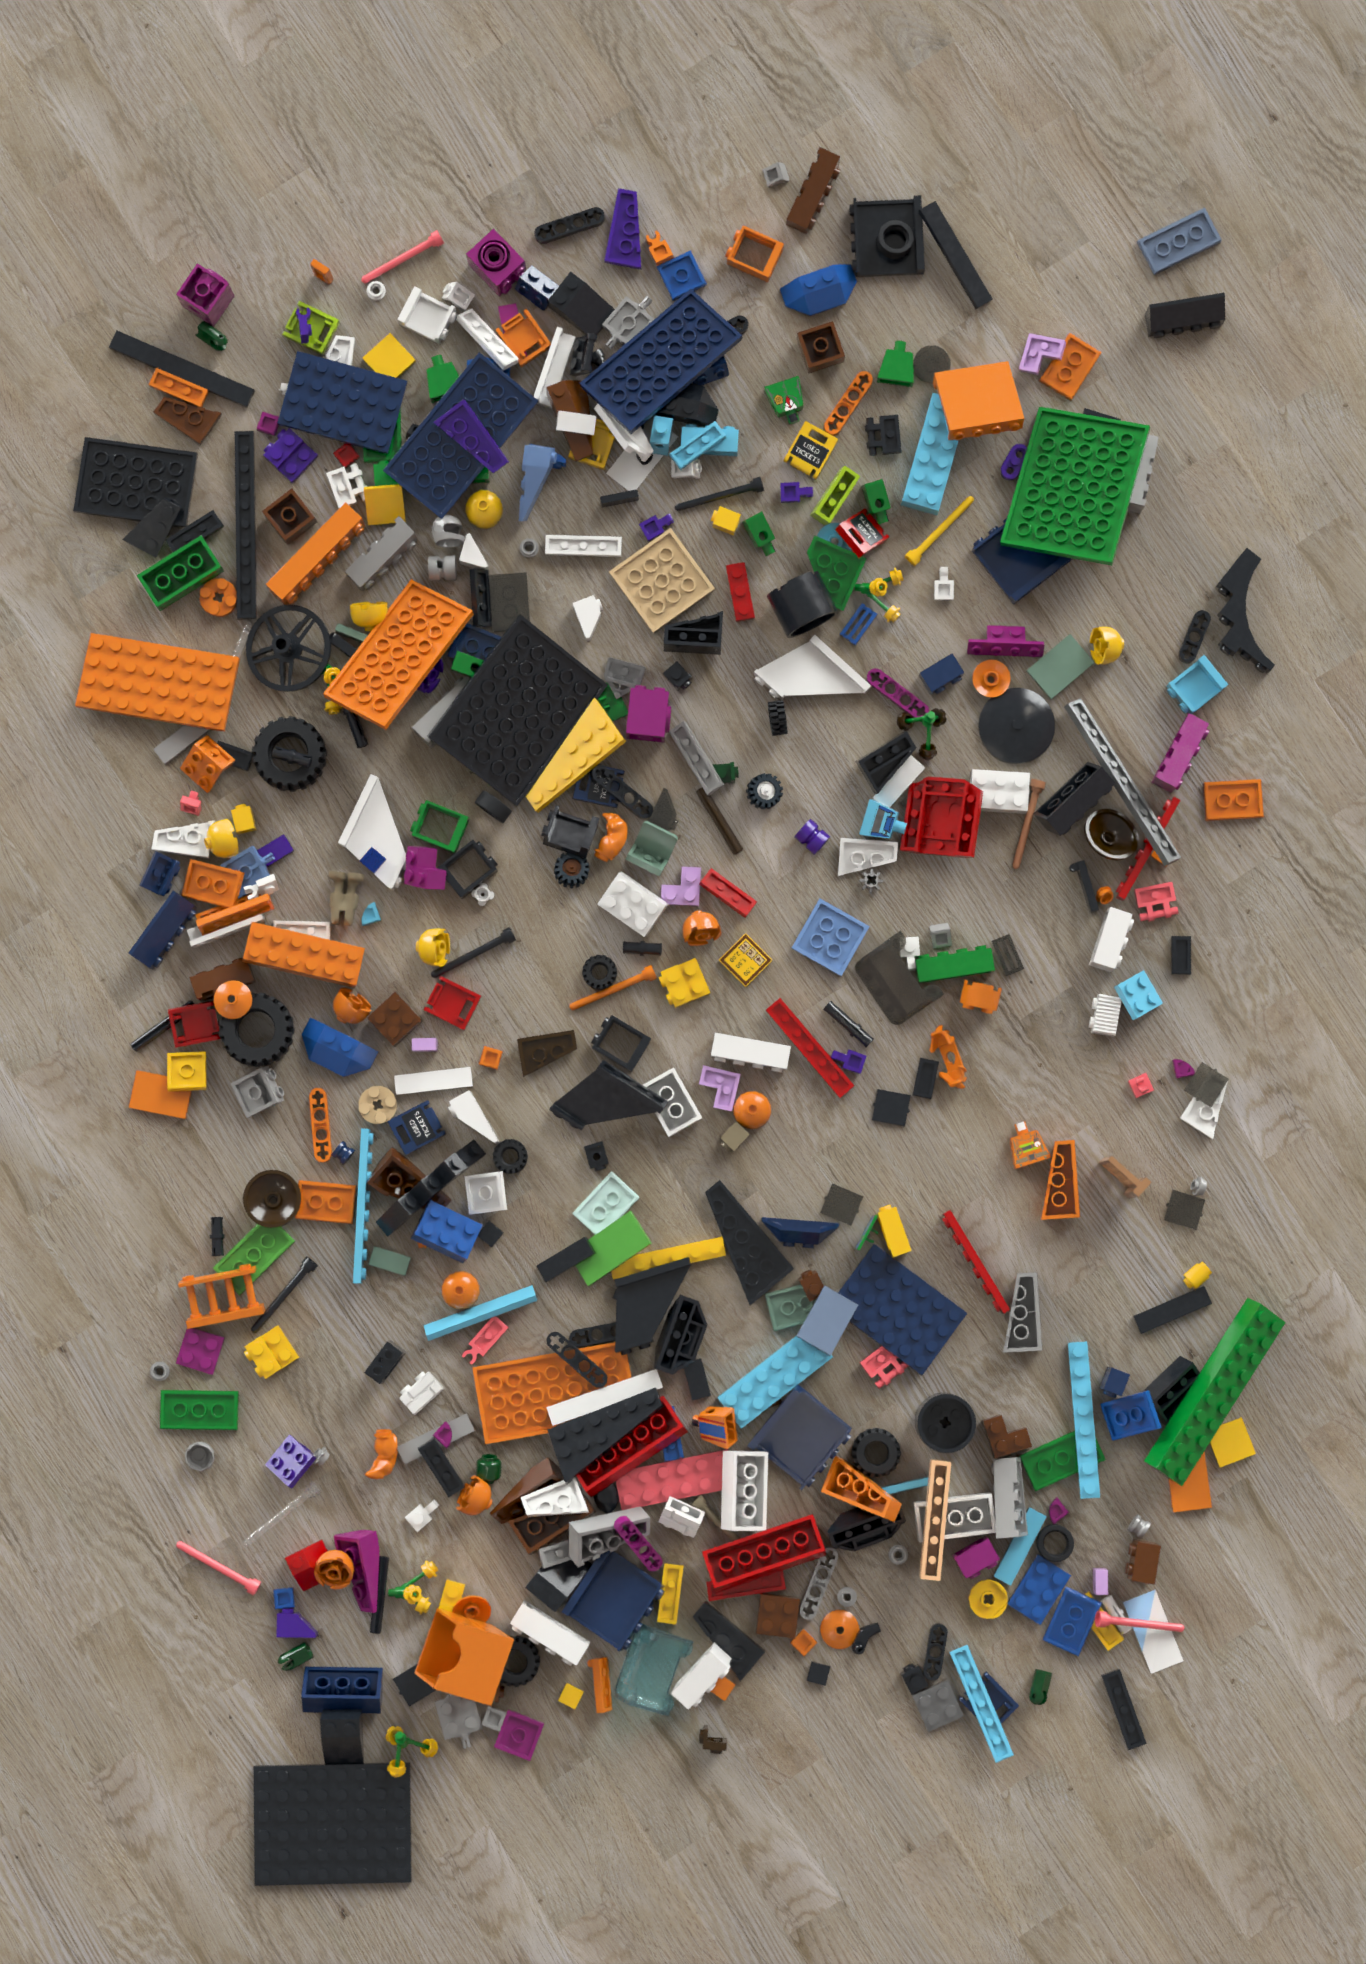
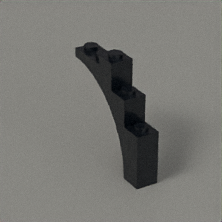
[1216,548,1275,674]
[375,1140,486,1237]

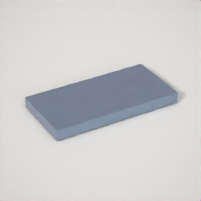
[1137,208,1222,275]

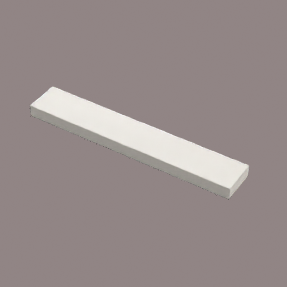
[546,1369,663,1426]

